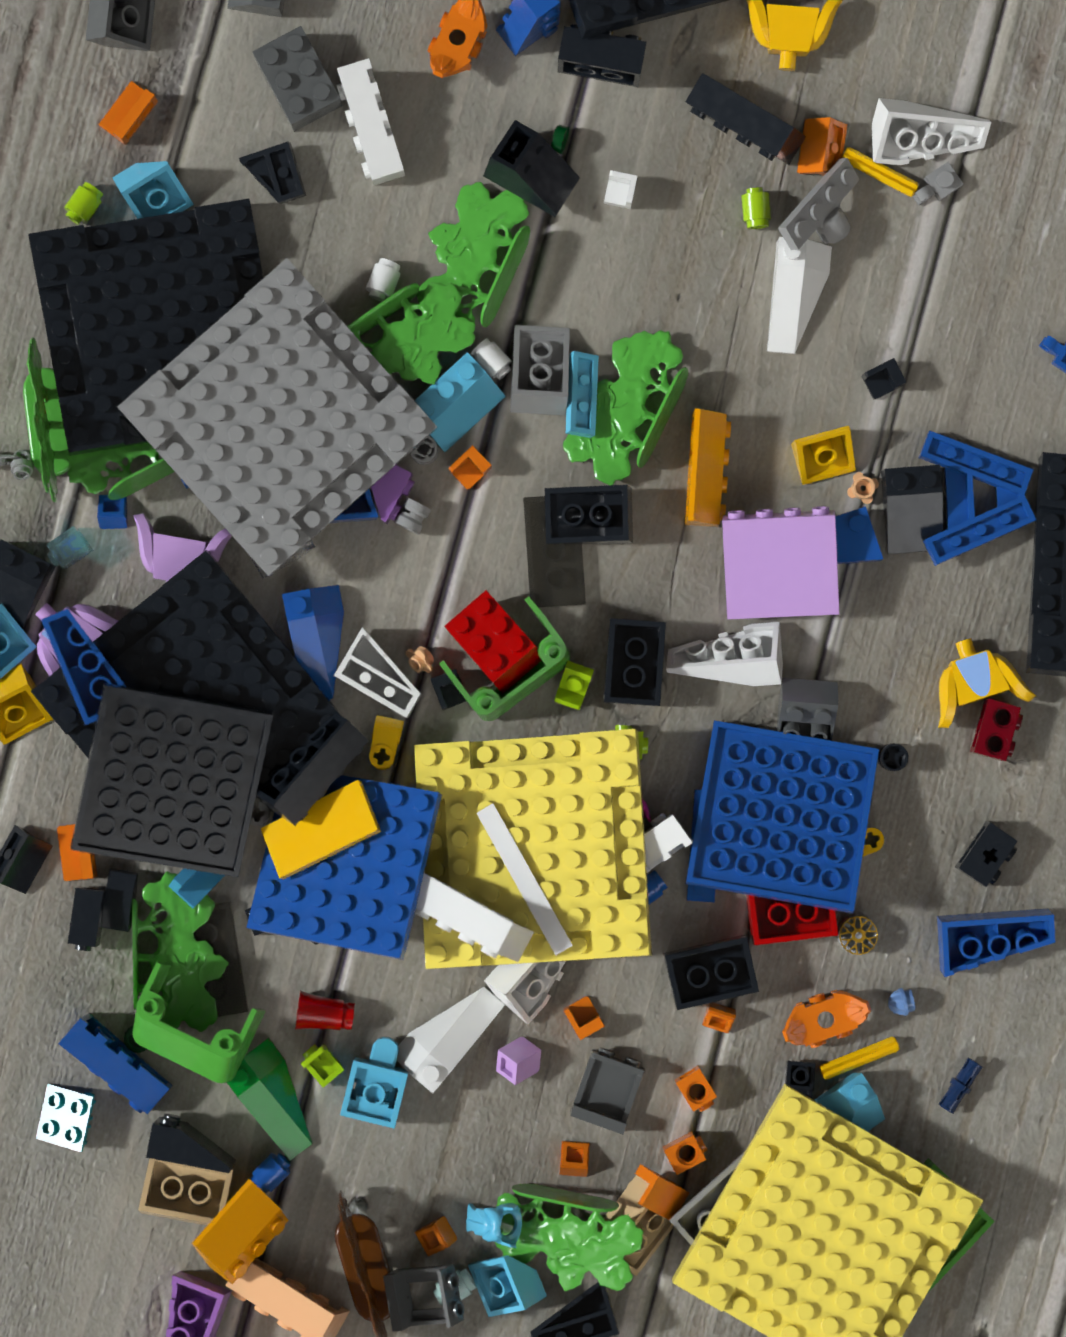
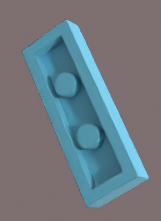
[565,351,599,438]

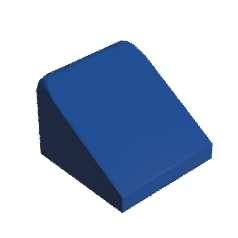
[97,495,128,529]

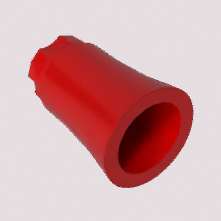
[295,991,355,1031]

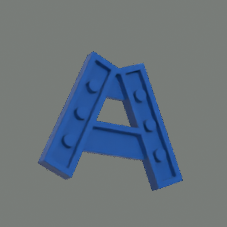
[919,431,1036,566]

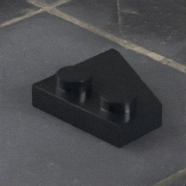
[239,141,306,204]

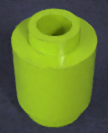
[64,182,103,225]
[741,187,771,229]

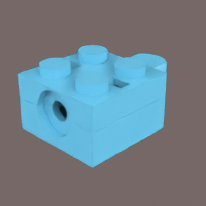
[340,1037,409,1129]

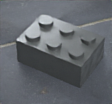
[252,26,342,132]

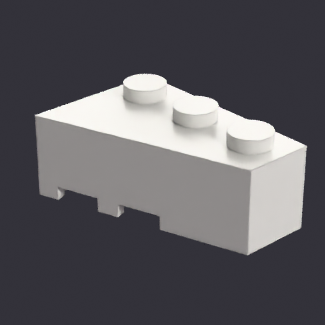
[334,627,422,718]

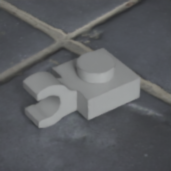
[912,162,964,205]

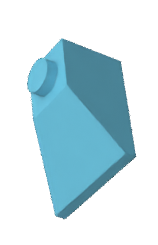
[112,161,194,219]
[0,604,37,679]
[814,1073,885,1131]
[468,1255,547,1317]

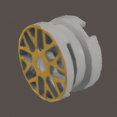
[837,915,878,955]

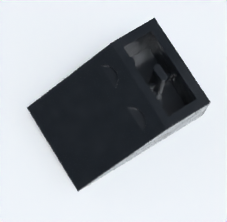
[483,120,580,217]

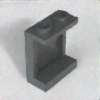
[570,1047,645,1135]

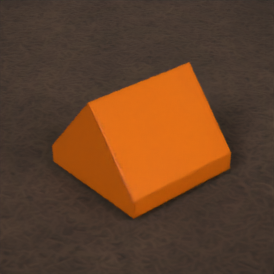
[702,1002,736,1033]

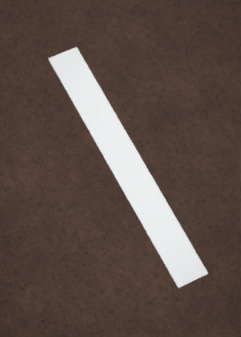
[477,804,573,955]

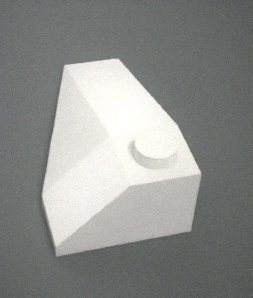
[872,98,991,165]
[767,237,832,354]
[666,622,783,686]
[484,961,566,1025]
[397,987,505,1093]

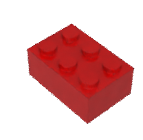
[444,590,542,694]
[746,895,838,945]

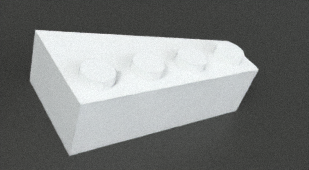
[336,58,405,185]
[415,873,534,962]

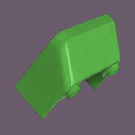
[439,596,570,721]
[133,962,266,1083]

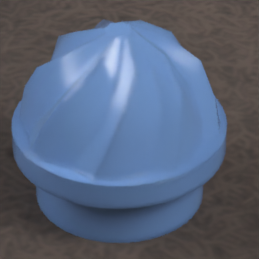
[888,988,915,1016]

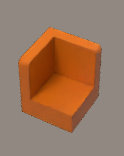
[448,445,492,490]
[563,996,605,1040]

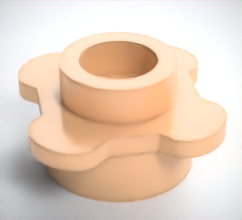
[847,472,879,504]
[406,646,434,673]

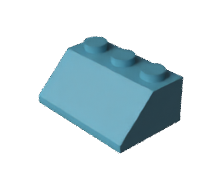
[415,352,506,452]

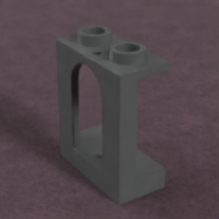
[383,1264,464,1331]

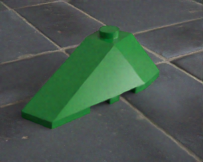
[227,1038,313,1160]

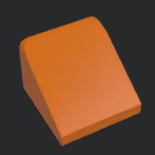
[559,1141,590,1177]
[415,1216,457,1257]

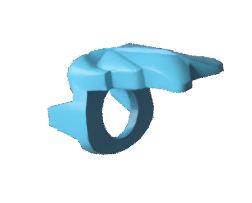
[466,1203,522,1248]

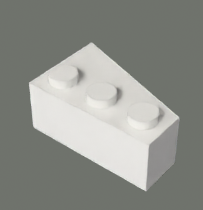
[644,813,692,873]

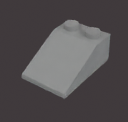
[510,325,570,416]

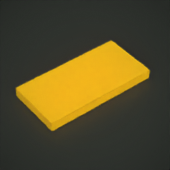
[261,780,381,880]

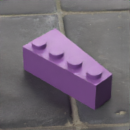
[166,1271,232,1337]

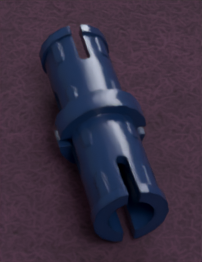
[938,1057,983,1114]

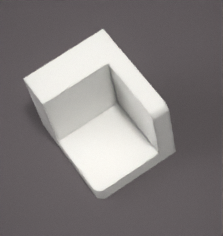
[604,170,637,209]

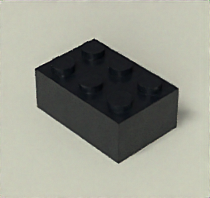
[557,24,647,87]
[603,618,666,707]
[663,935,759,1010]

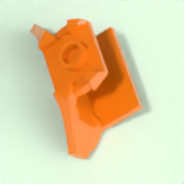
[428,0,488,78]
[782,990,872,1048]

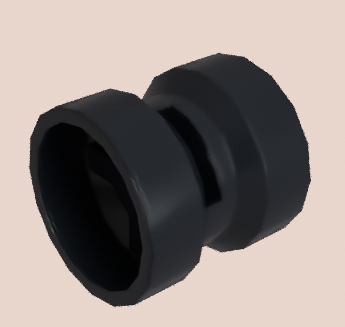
[878,743,909,771]

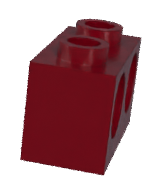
[970,698,1023,761]

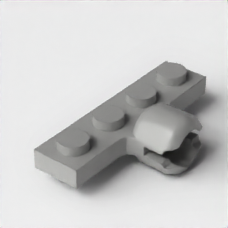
[778,158,860,250]

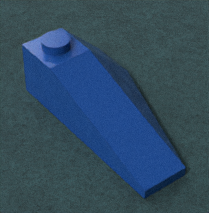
[282,585,344,700]

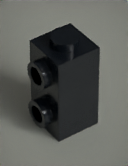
[68,886,106,951]

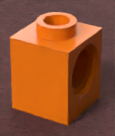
[675,1065,717,1112]
[663,1131,708,1175]

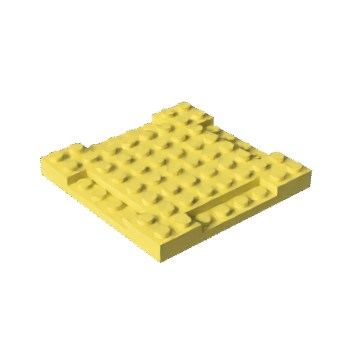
[414,729,652,969]
[672,1084,983,1337]

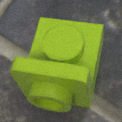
[554,661,594,710]

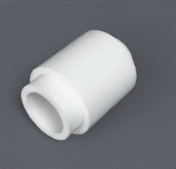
[366,258,401,302]
[471,338,512,380]

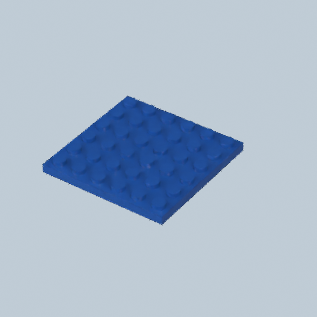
[686,720,879,913]
[246,775,442,960]

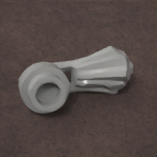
[0,450,33,480]

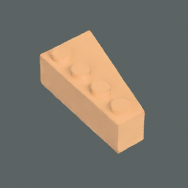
[225,1258,350,1337]

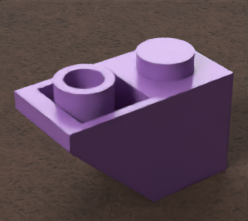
[371,465,415,524]

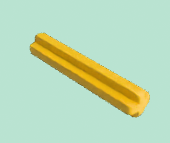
[842,147,919,197]
[819,1037,900,1080]

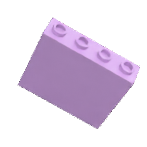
[722,506,839,619]

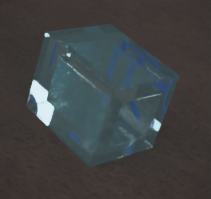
[46,526,94,569]

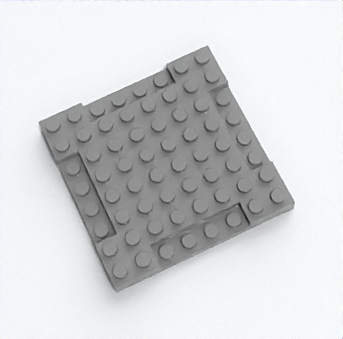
[118,258,437,577]

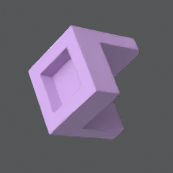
[496,1037,541,1085]

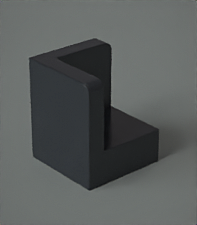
[861,358,907,400]
[430,669,467,711]

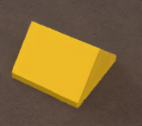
[791,425,856,485]

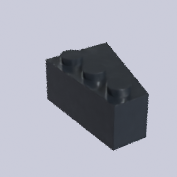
[530,1282,620,1337]

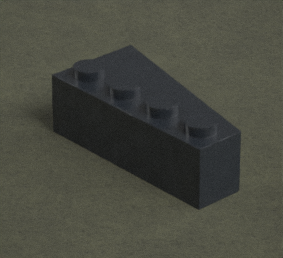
[685,73,806,165]

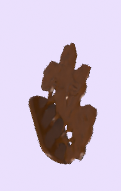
[335,1190,391,1337]

